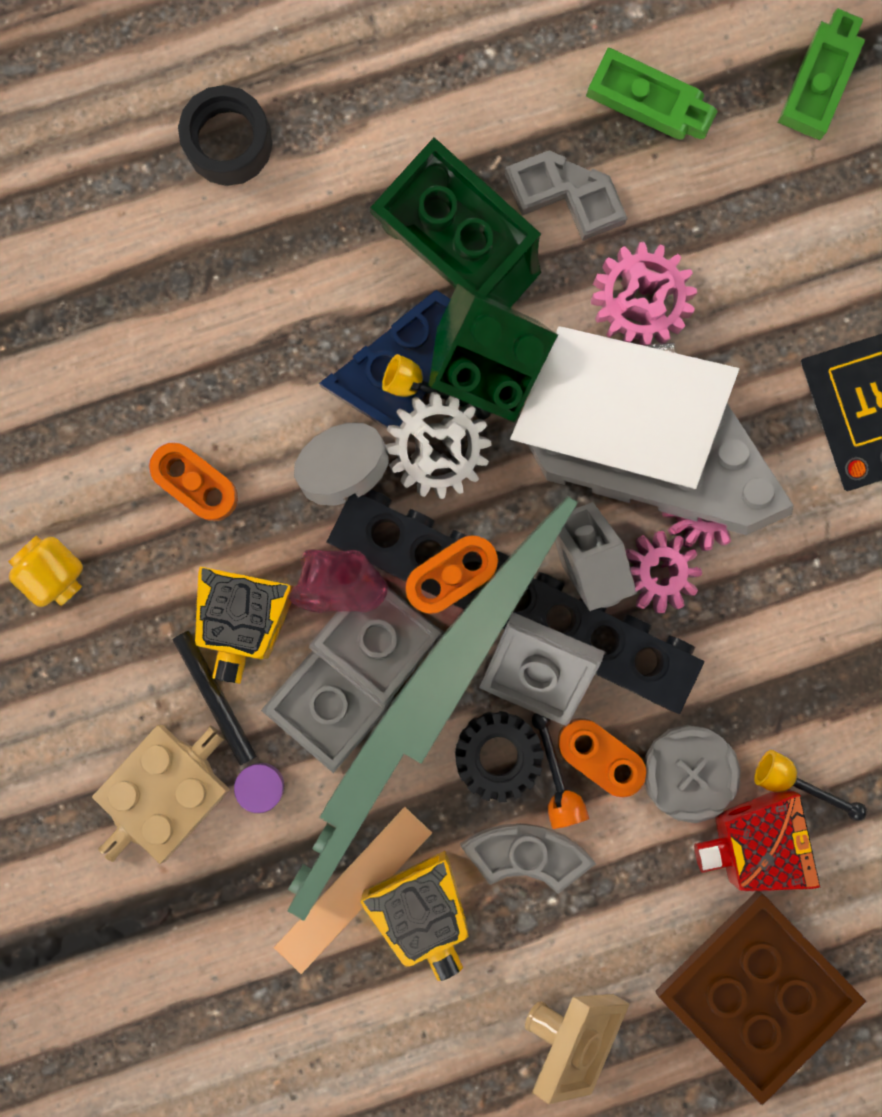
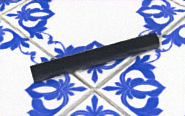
[172,631,257,766]

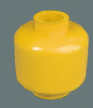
[8,535,83,607]

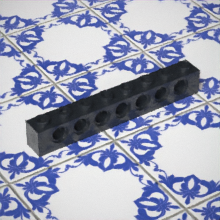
[326,489,705,715]

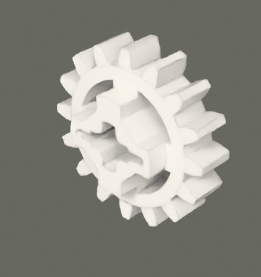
[386,392,491,499]

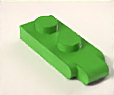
[777,8,865,140]
[586,47,717,140]

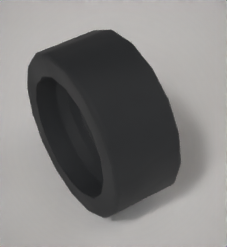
[178,85,273,186]

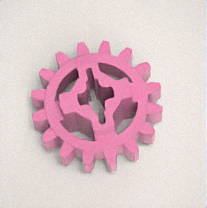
[591,242,697,347]

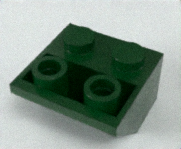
[429,284,558,422]

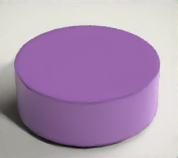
[234,763,285,813]

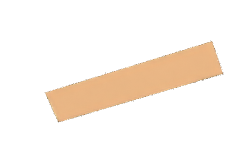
[274,807,432,974]

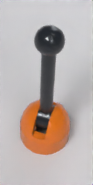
[532,713,590,829]

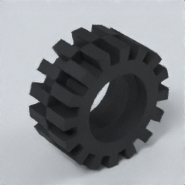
[455,711,544,803]

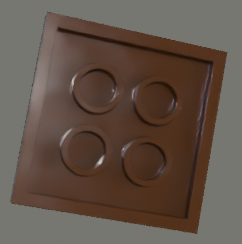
[655,891,867,1106]

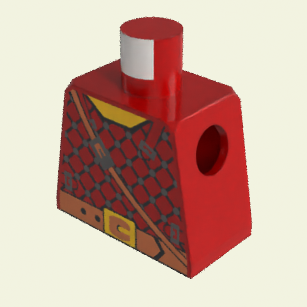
[694,789,821,891]

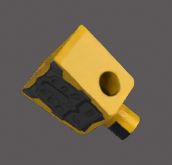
[195,566,296,684]
[360,851,469,981]

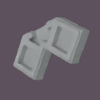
[505,150,628,241]

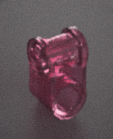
[288,549,388,613]

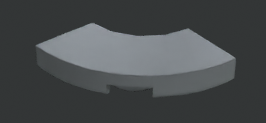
[460,823,596,894]

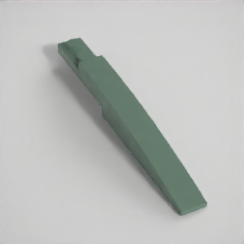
[287,496,578,921]

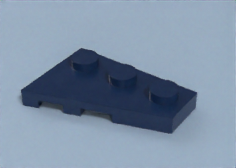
[319,290,450,429]

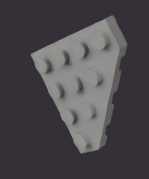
[527,357,794,535]

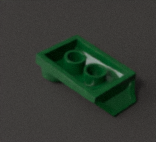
[370,137,542,308]

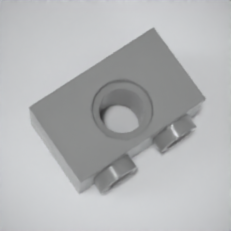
[555,502,637,611]

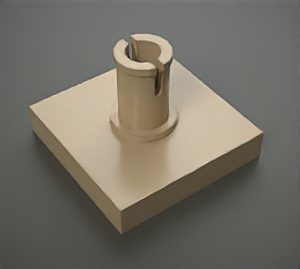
[525,994,629,1104]

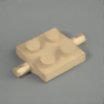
[92,725,230,864]

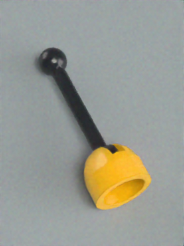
[382,354,492,420]
[754,750,868,822]

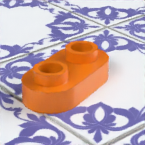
[149,443,238,521]
[406,536,498,614]
[557,718,646,797]

